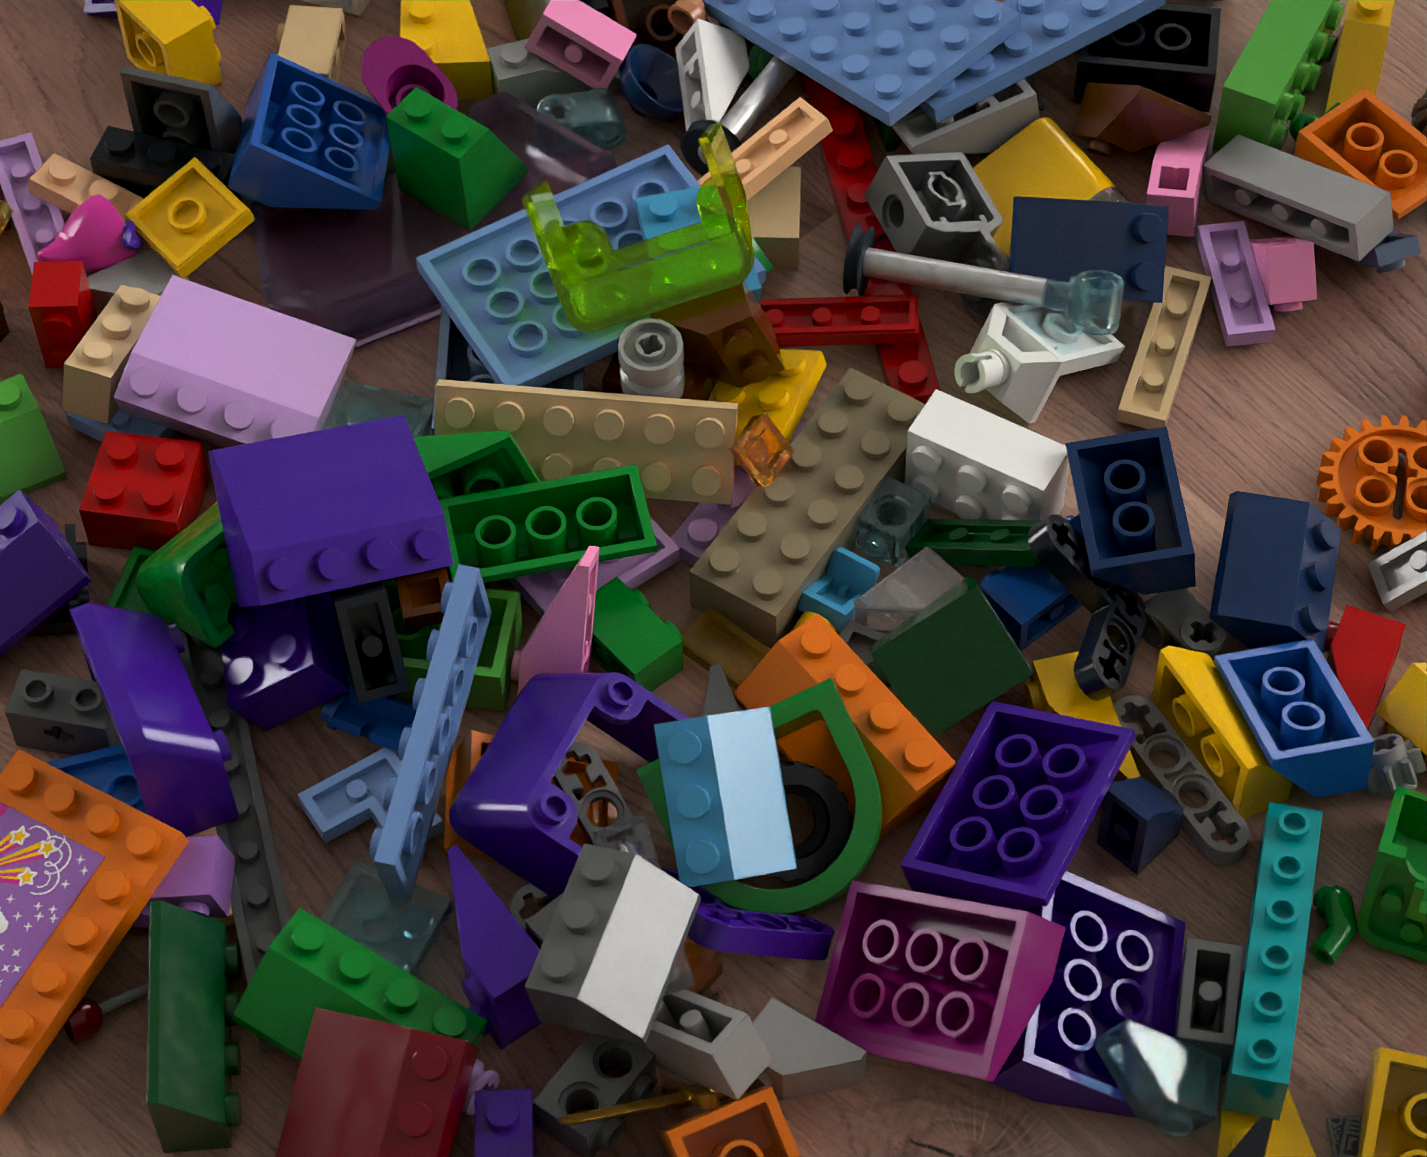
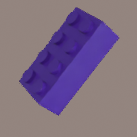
[221,590,350,732]

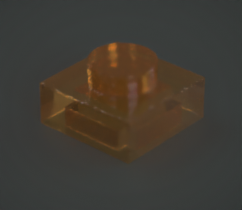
[729,413,794,487]

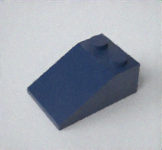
[1009,196,1169,304]

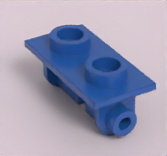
[320,681,417,756]

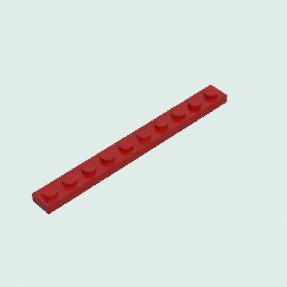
[798,71,941,404]

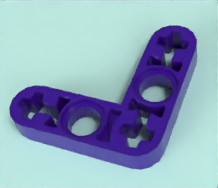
[654,865,835,960]

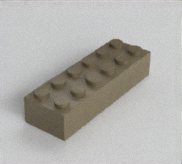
[689,367,926,648]

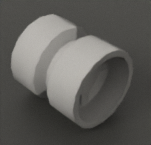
[618,318,685,399]

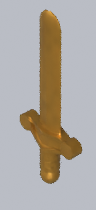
[557,1083,748,1125]

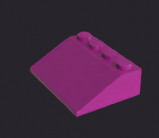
[815,880,1066,1082]

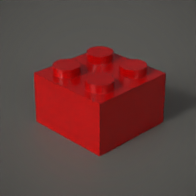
[79,431,210,551]

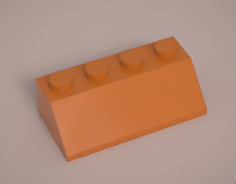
[733,613,956,841]

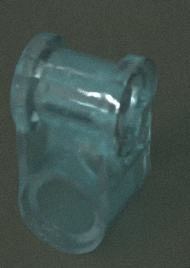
[537,88,627,156]

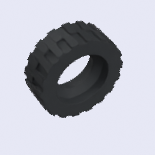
[765,760,851,882]

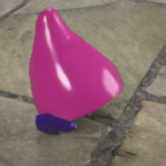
[37,194,144,273]

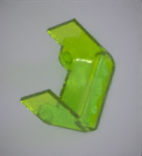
[521,122,755,332]

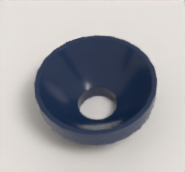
[619,44,684,120]

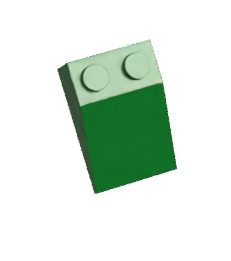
[413,430,541,500]

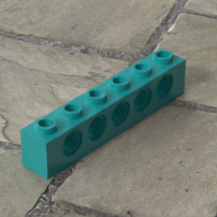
[1222,802,1323,1120]

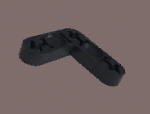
[1028,514,1147,701]

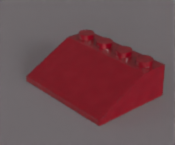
[275,1007,479,1157]

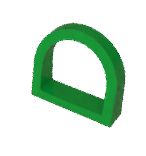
[636,678,883,916]

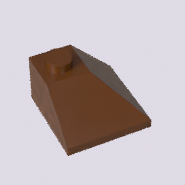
[1071,82,1212,157]

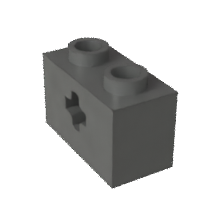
[5,669,122,756]

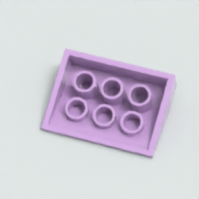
[113,275,357,448]

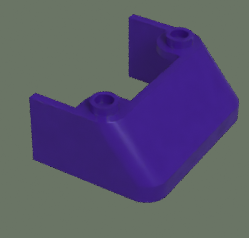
[69,602,239,837]
[449,672,691,899]

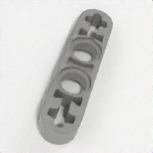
[1114,695,1249,866]

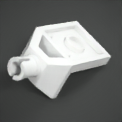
[954,297,1125,424]

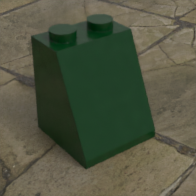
[867,575,1034,738]

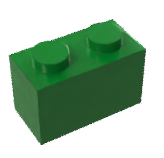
[591,576,684,692]

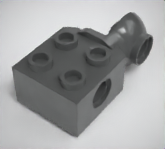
[864,152,1010,320]

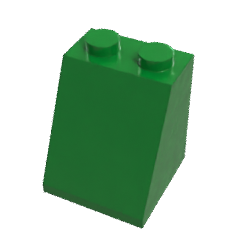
[386,87,528,231]

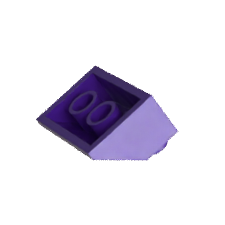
[0,489,92,656]

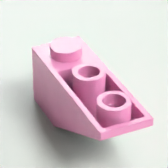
[1147,129,1211,237]

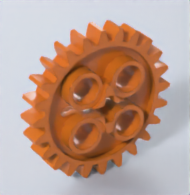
[1316,415,1427,554]

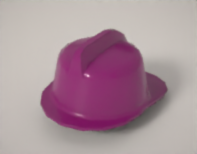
[360,36,458,116]

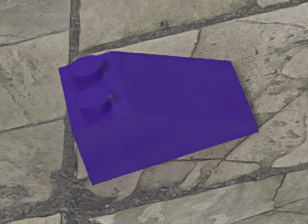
[447,845,543,1050]

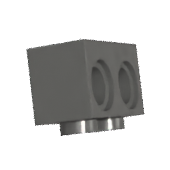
[533,1033,658,1157]

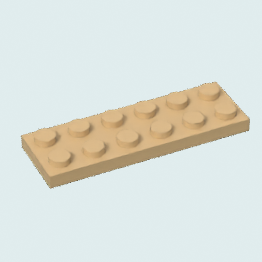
[434,379,738,505]

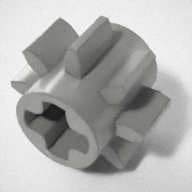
[1367,733,1427,800]

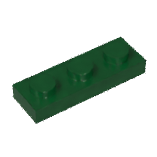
[905,518,1042,569]

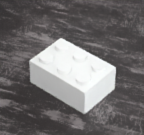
[904,389,1069,520]

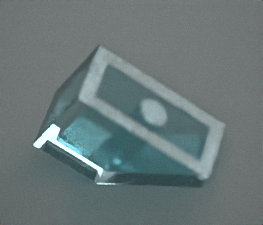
[1095,1019,1222,1136]

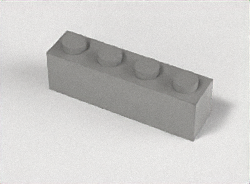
[1203,135,1394,262]

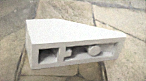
[675,19,750,130]

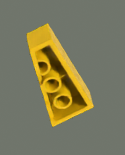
[400,0,494,100]

